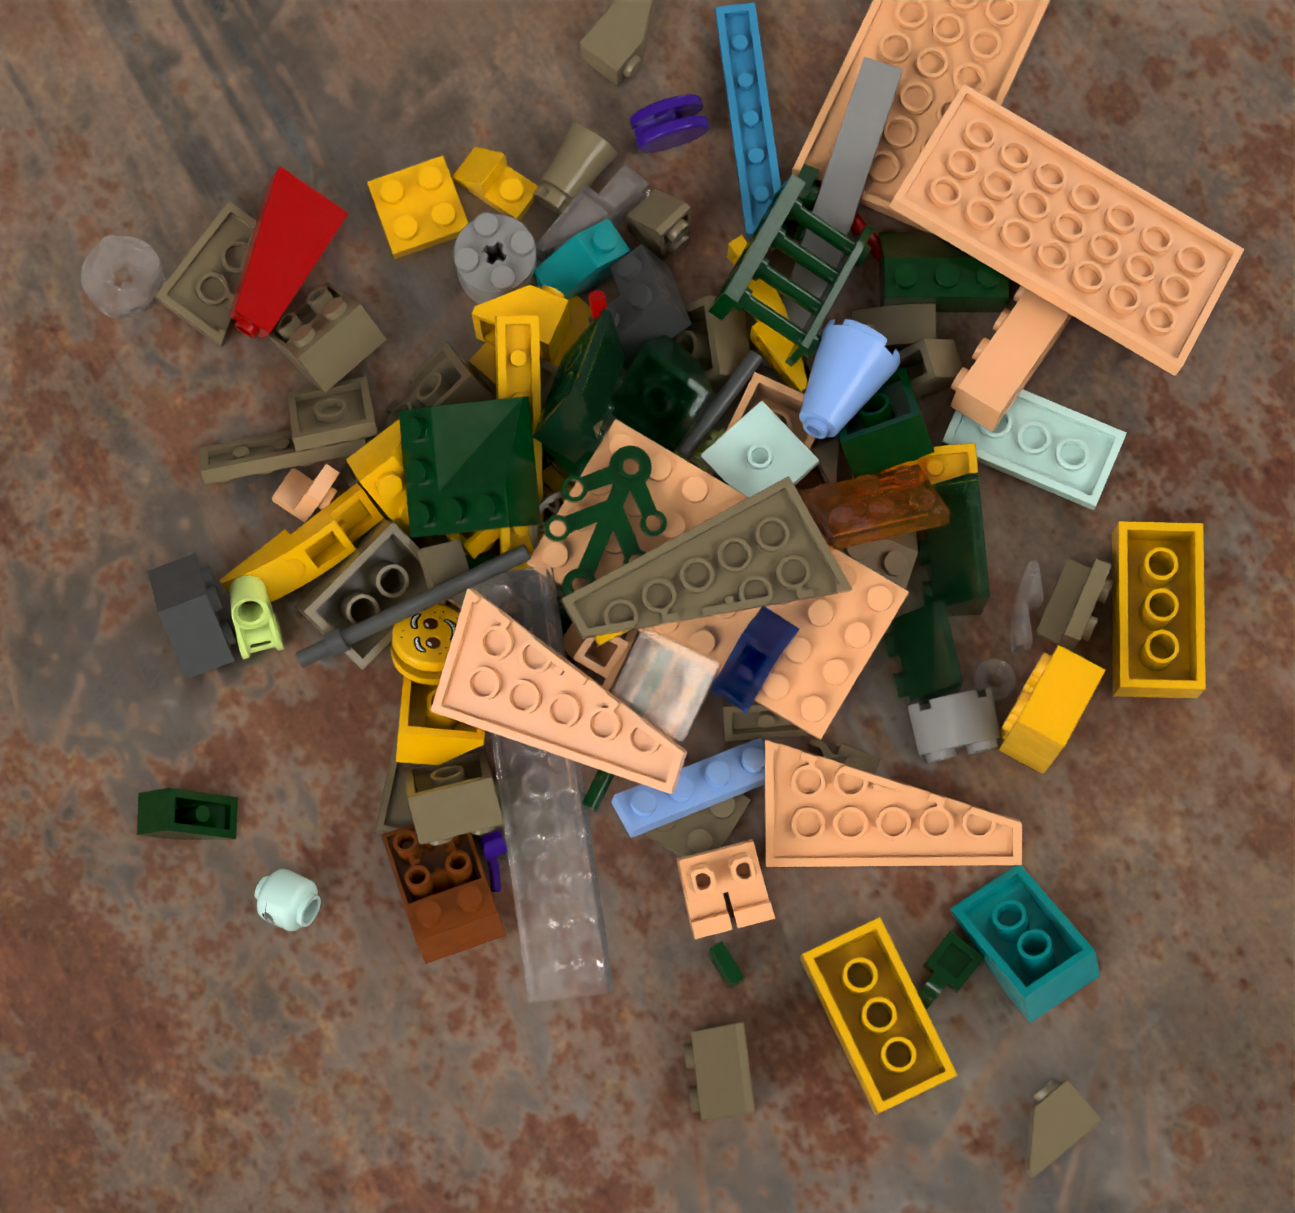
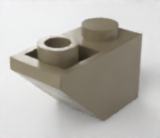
[627,189,691,261]

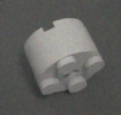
[454,212,538,304]
[908,688,1002,764]

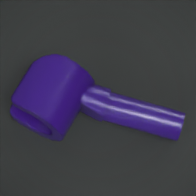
[480,830,509,892]

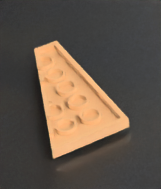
[431,588,687,794]
[765,738,1022,867]

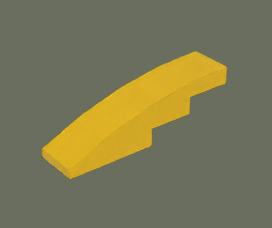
[727,234,808,394]

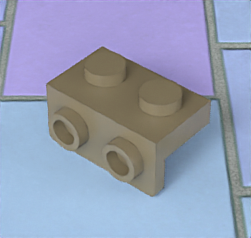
[1036,559,1114,651]

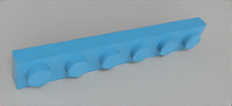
[715,2,787,240]

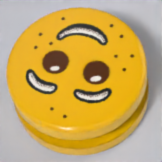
[391,604,460,685]

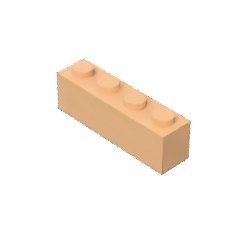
[950,286,1073,432]

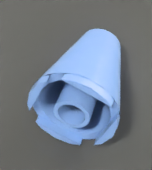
[799,319,900,439]

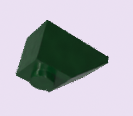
[137,788,238,840]

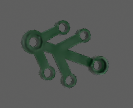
[544,446,667,597]

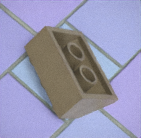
[295,519,428,670]

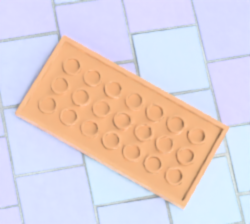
[792,0,1051,234]
[889,84,1244,376]
[527,419,909,740]

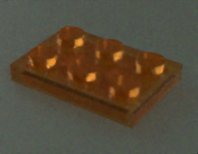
[800,464,950,551]

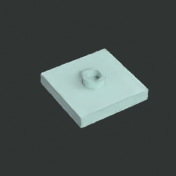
[700,401,819,497]

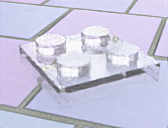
[612,628,722,743]

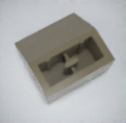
[268,282,387,393]

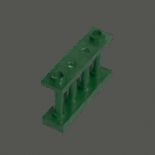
[708,174,874,367]

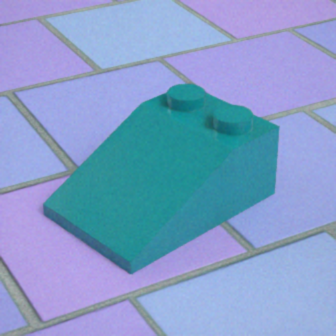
[950,865,1100,1023]

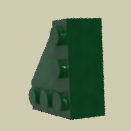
[399,397,541,538]

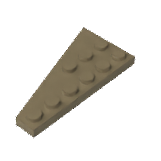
[561,476,852,639]

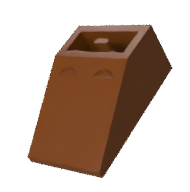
[382,824,506,964]

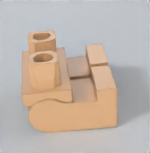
[677,839,775,939]

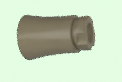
[533,122,618,217]

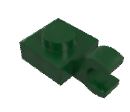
[781,164,820,241]
[918,931,984,1009]

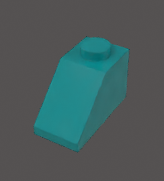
[533,218,631,300]

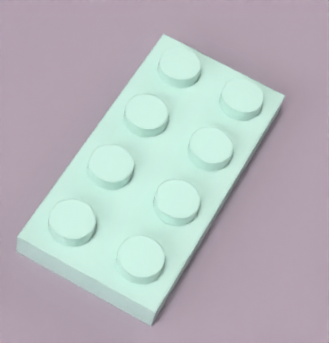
[941,389,1127,510]

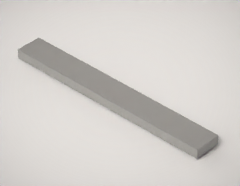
[762,57,903,369]

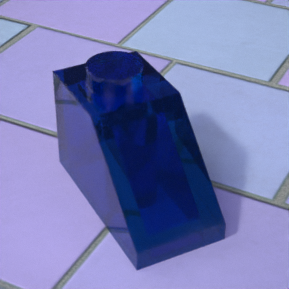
[710,605,800,713]

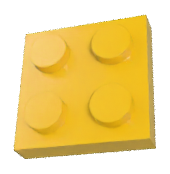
[367,155,468,259]

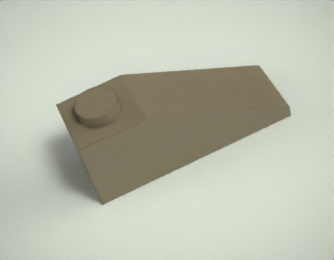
[579,0,656,86]

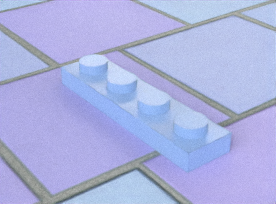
[611,737,765,838]

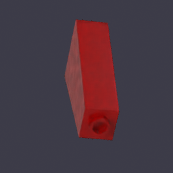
[229,166,349,339]

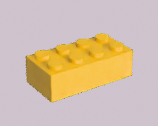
[1112,521,1206,699]
[999,645,1105,774]
[800,917,957,1116]

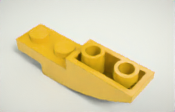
[219,483,384,604]

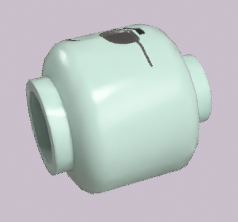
[255,868,321,931]

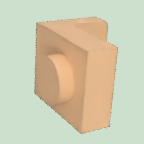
[272,464,340,523]

